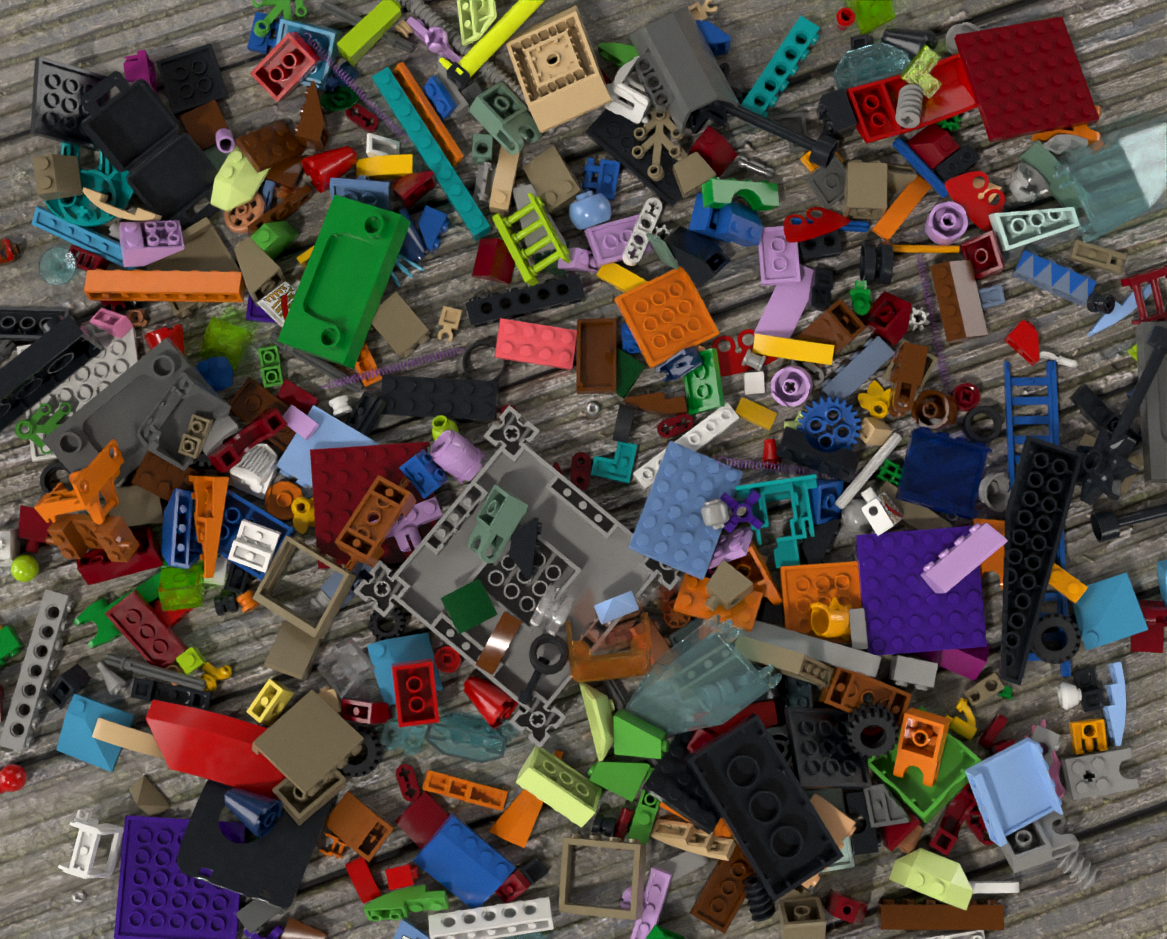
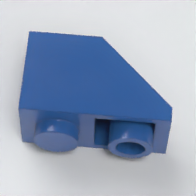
[418,206,450,254]

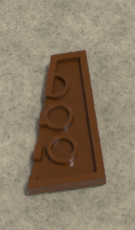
[247,185,312,238]

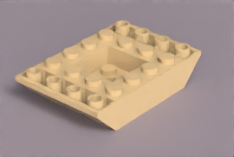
[506,5,612,133]

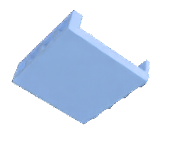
[276,405,380,488]
[965,737,1063,847]

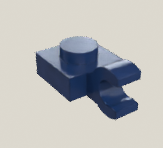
[326,61,360,92]

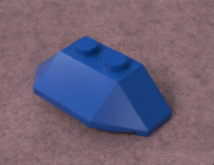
[161,488,203,569]

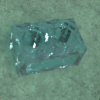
[380,720,427,756]

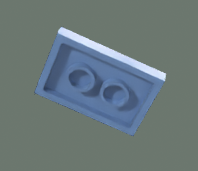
[330,175,391,211]

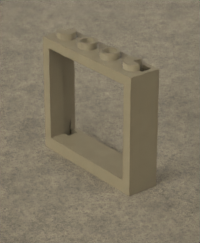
[252,535,358,639]
[733,635,834,688]
[558,833,646,920]

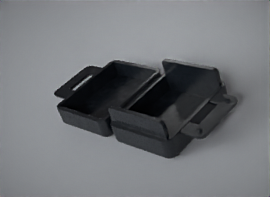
[80,71,220,230]

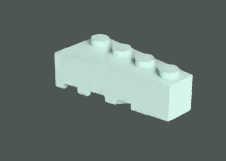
[988,207,1080,252]

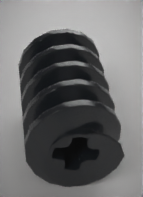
[742,874,776,922]

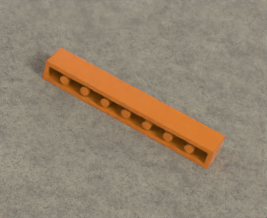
[84,269,246,302]

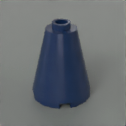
[398,207,427,262]
[224,787,283,838]

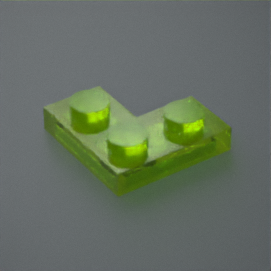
[900,44,942,99]

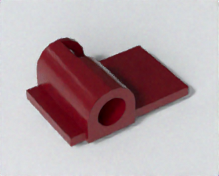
[1130,600,1167,653]

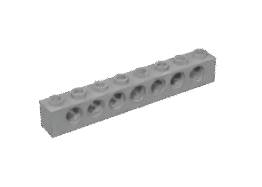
[0,589,74,752]

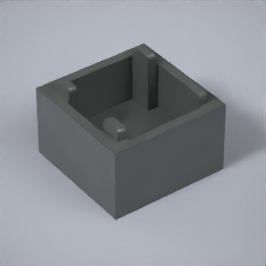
[236,890,288,934]

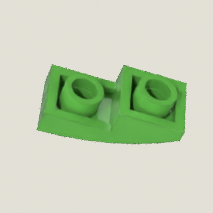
[258,345,284,388]

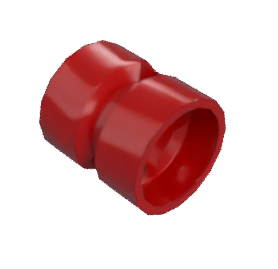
[434,646,462,673]

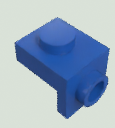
[620,323,641,354]

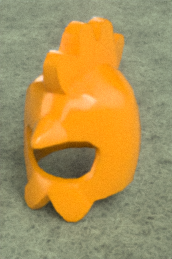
[810,597,853,641]

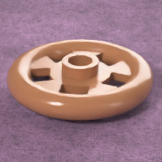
[224,192,265,234]

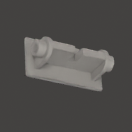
[473,162,497,204]

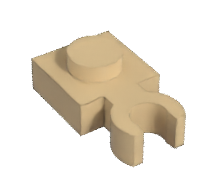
[688,0,718,21]
[438,306,463,343]

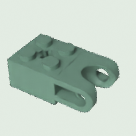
[468,81,542,155]
[467,484,529,563]

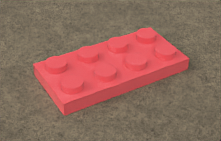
[494,318,577,370]

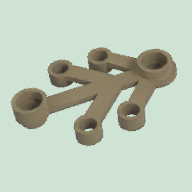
[632,109,684,181]

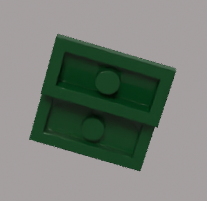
[614,348,645,399]
[440,578,498,634]

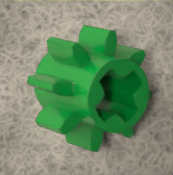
[936,115,962,134]

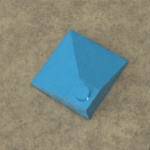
[276,18,342,90]
[1072,572,1148,650]
[367,633,443,706]
[56,694,136,772]

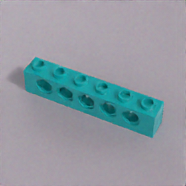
[740,16,820,127]

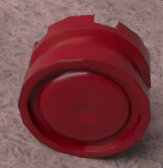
[951,383,980,412]

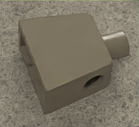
[672,148,717,198]
[704,560,753,611]

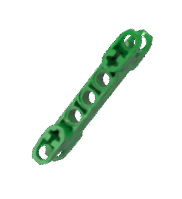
[73,558,204,649]

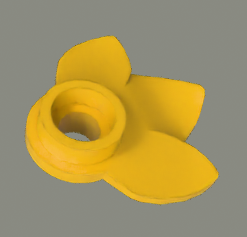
[858,380,891,419]
[291,497,315,534]

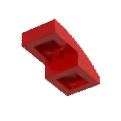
[345,856,381,904]

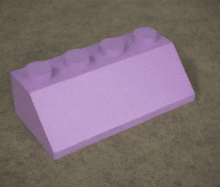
[920,523,1007,594]

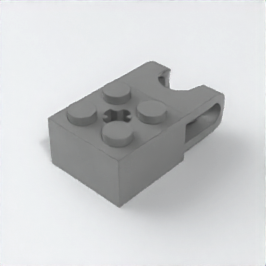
[1059,748,1140,800]
[1000,811,1079,873]

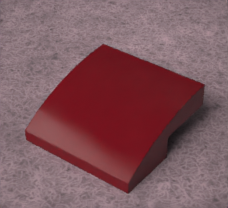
[395,791,449,850]

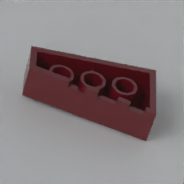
[76,525,164,586]

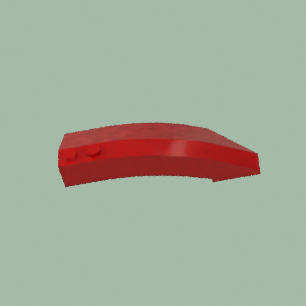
[846,53,978,144]
[145,700,286,800]

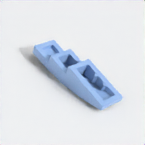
[1087,284,1152,337]
[1102,662,1126,746]

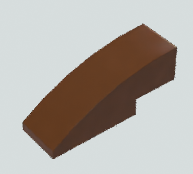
[624,392,687,416]
[475,611,523,675]

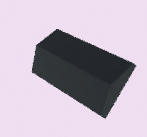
[0,307,71,341]

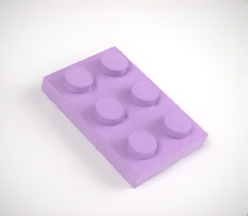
[584,214,652,267]
[758,226,801,286]
[707,526,753,570]

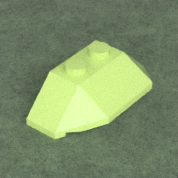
[457,0,497,46]
[210,145,271,212]
[579,682,615,761]
[889,848,973,910]

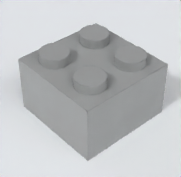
[887,655,938,691]

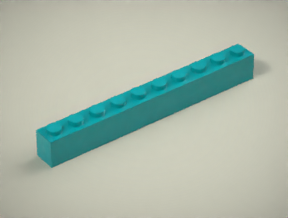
[371,67,491,242]

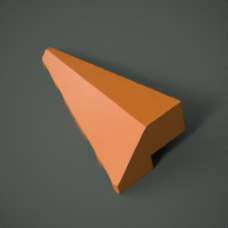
[189,475,229,578]
[489,750,564,848]

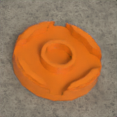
[264,481,304,520]

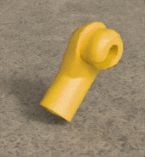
[202,662,232,681]

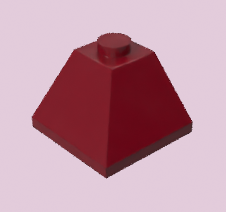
[906,124,959,171]
[687,126,738,177]
[391,171,437,209]
[860,291,912,346]
[883,804,921,851]

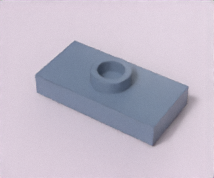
[978,284,1006,310]

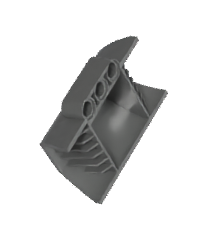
[629,6,740,135]

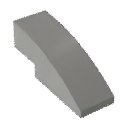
[438,55,469,119]

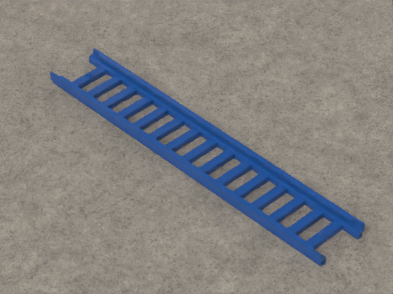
[1003,360,1071,677]

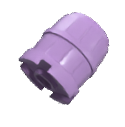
[429,430,486,484]

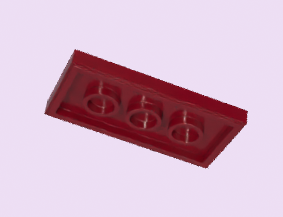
[105,589,189,668]

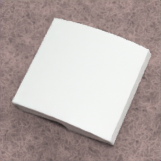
[228,519,281,573]

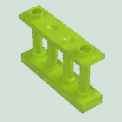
[492,192,571,286]

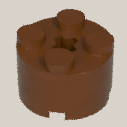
[911,390,957,431]

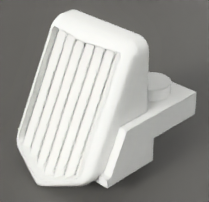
[228,443,279,499]

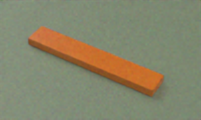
[392,62,464,168]

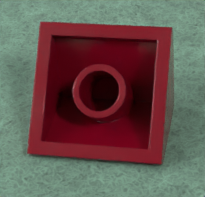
[960,231,1005,280]
[472,238,515,285]

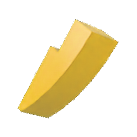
[356,154,414,180]

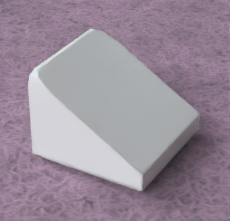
[743,371,765,395]

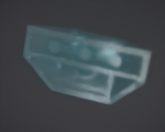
[833,42,913,92]
[424,713,508,763]

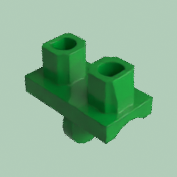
[850,280,873,316]

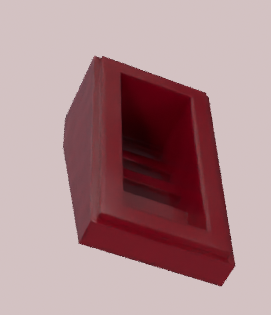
[64,245,109,272]

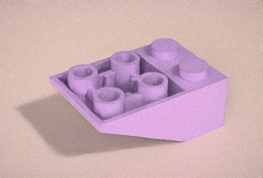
[119,220,185,267]

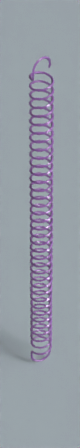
[303,33,408,142]
[917,252,951,394]
[320,348,465,389]
[718,457,859,481]

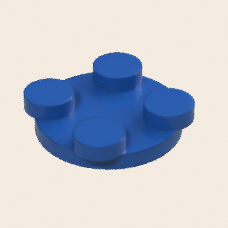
[197,357,234,391]

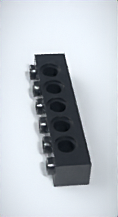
[465,274,585,329]

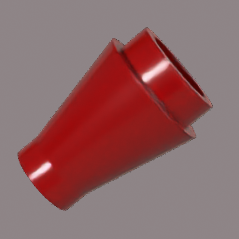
[836,8,855,30]
[762,439,781,469]

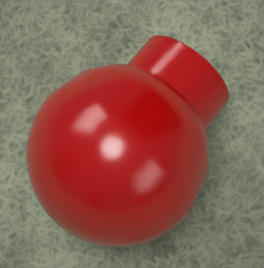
[0,764,27,794]

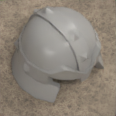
[1009,163,1049,203]
[978,472,1011,512]
[839,498,873,537]

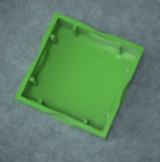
[867,706,981,824]

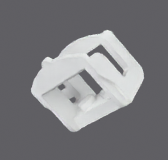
[605,56,658,123]
[58,809,124,879]

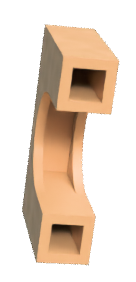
[801,792,856,889]

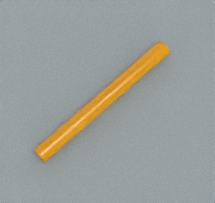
[892,245,960,253]

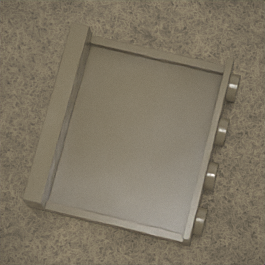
[145,217,241,320]
[252,690,364,799]

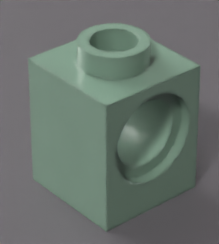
[472,134,494,165]

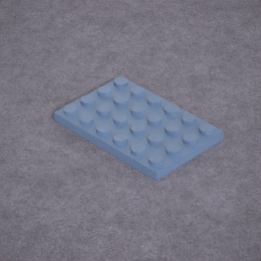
[628,441,743,580]

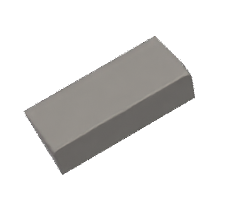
[849,608,868,650]

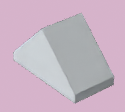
[366,133,400,158]

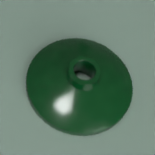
[320,86,359,111]

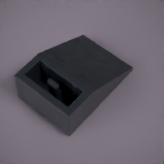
[664,226,731,288]

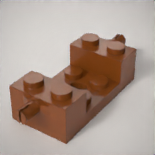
[335,475,417,572]
[45,514,140,562]
[819,666,912,730]

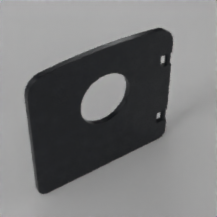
[177,780,335,909]

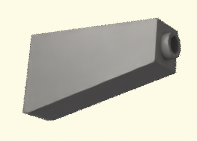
[512,183,566,260]

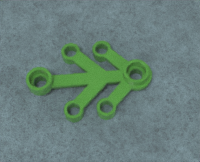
[252,0,307,38]
[15,402,72,455]

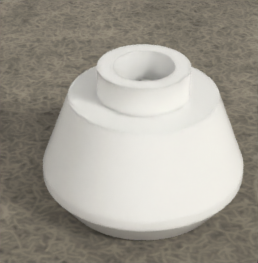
[1058,682,1082,710]

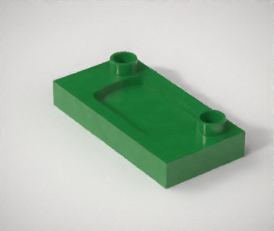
[277,194,411,369]

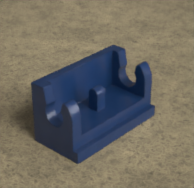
[656,346,704,382]

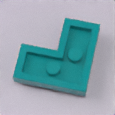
[591,442,637,484]

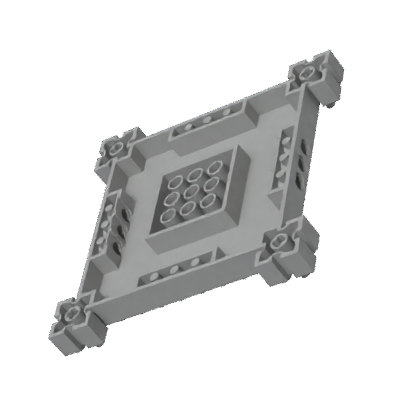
[353,405,680,748]

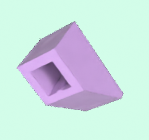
[558,248,601,273]

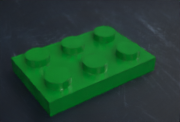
[684,348,725,415]

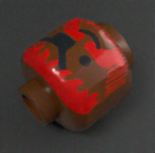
[0,238,20,266]

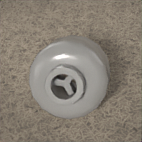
[701,499,730,530]

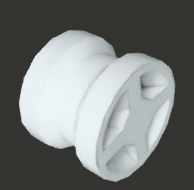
[328,395,352,417]

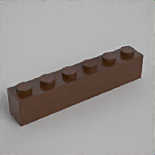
[878,899,1004,930]

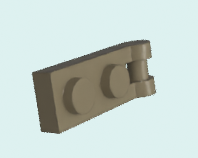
[1069,240,1127,275]

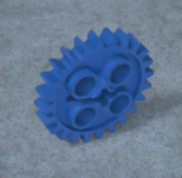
[797,395,862,453]

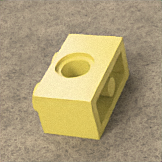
[246,679,294,726]

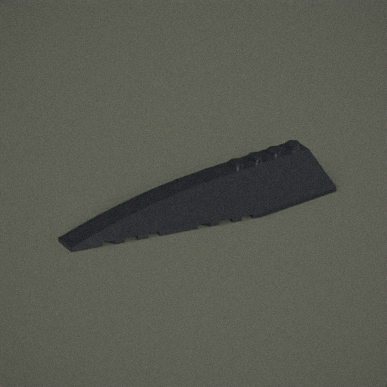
[1000,435,1083,685]

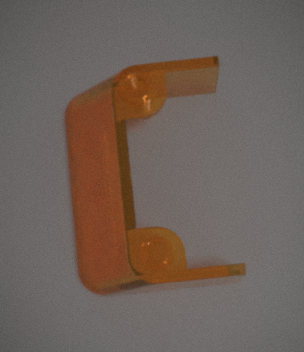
[564,612,651,683]

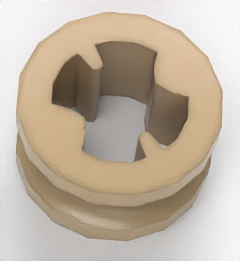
[395,20,414,39]

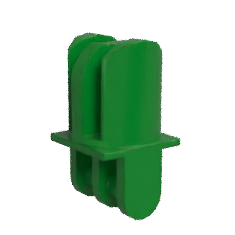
[875,459,917,494]

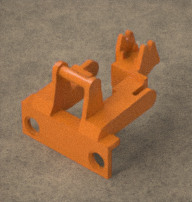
[34,439,125,524]

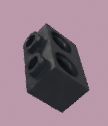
[934,144,980,183]
[797,229,842,263]

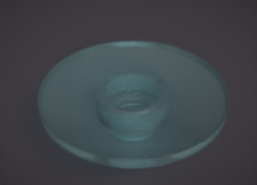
[39,247,77,286]

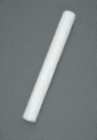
[835,432,902,509]

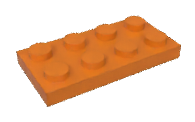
[673,573,763,633]

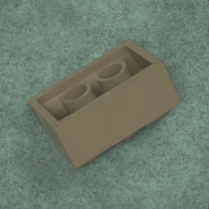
[272,770,346,826]

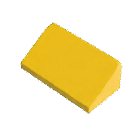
[735,397,777,431]

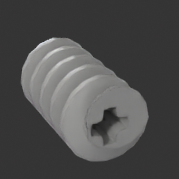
[895,84,924,128]
[1056,851,1102,889]

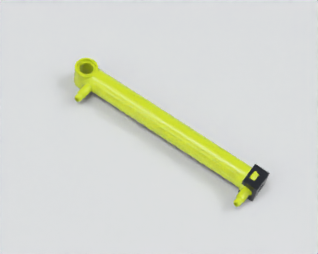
[439,0,545,90]

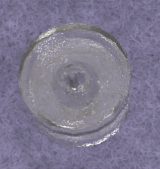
[529,584,576,637]

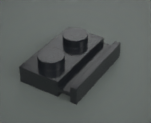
[345,391,388,437]

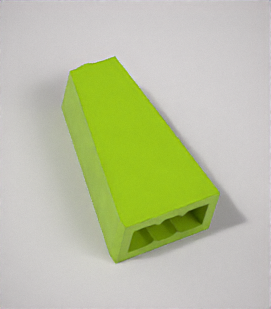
[337,0,402,67]

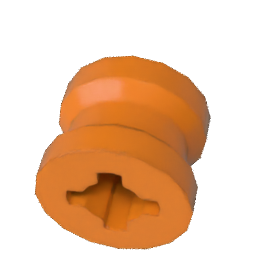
[236,589,260,613]

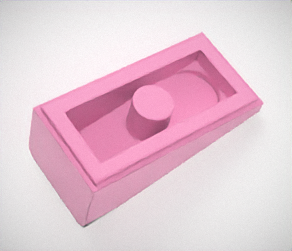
[89,308,133,339]

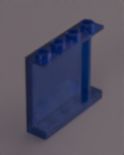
[895,426,993,520]

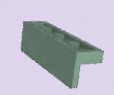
[1019,140,1090,211]

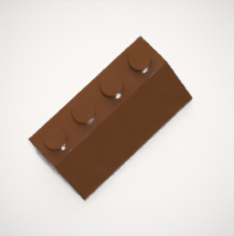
[930,260,988,345]

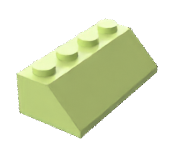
[516,745,602,827]

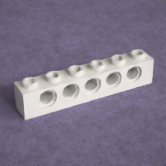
[632,402,739,491]
[428,897,554,939]

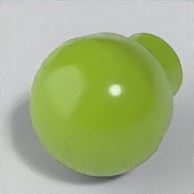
[432,415,459,441]
[11,555,39,582]

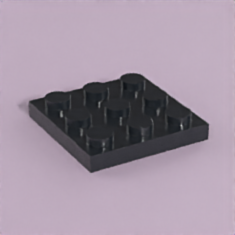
[156,43,230,116]

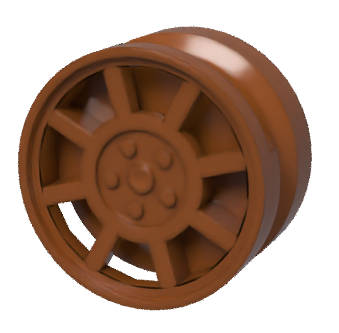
[663,600,691,628]

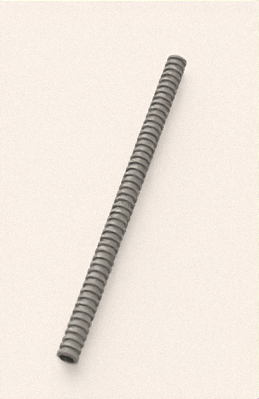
[398,0,562,134]

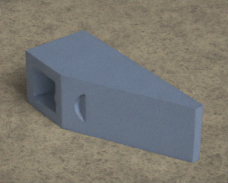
[320,562,378,609]

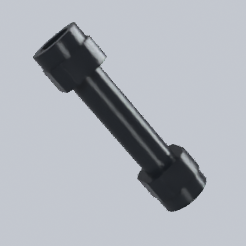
[518,656,550,706]

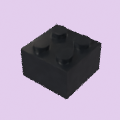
[816,88,857,140]

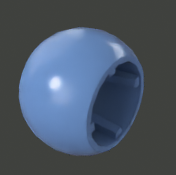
[569,190,611,230]

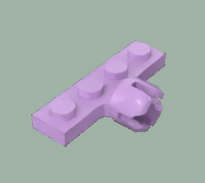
[406,16,463,64]
[370,497,443,552]
[620,866,673,939]

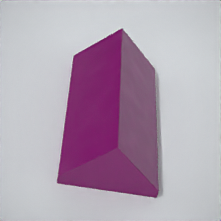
[911,643,990,681]

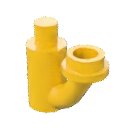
[945,697,977,740]

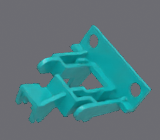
[735,474,817,568]

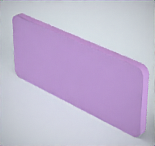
[754,264,813,338]

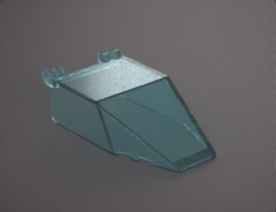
[1053,121,1167,242]
[623,614,782,736]

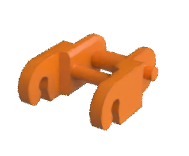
[318,832,348,859]

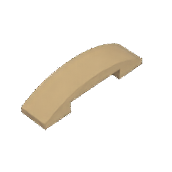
[82,187,162,222]
[92,718,165,759]

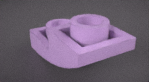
[282,405,319,441]

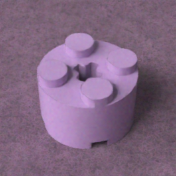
[925,202,968,245]
[771,365,813,406]

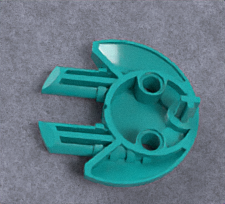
[44,142,135,227]

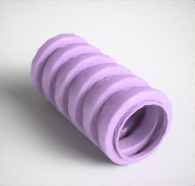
[215,128,235,153]

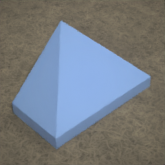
[594,590,639,625]

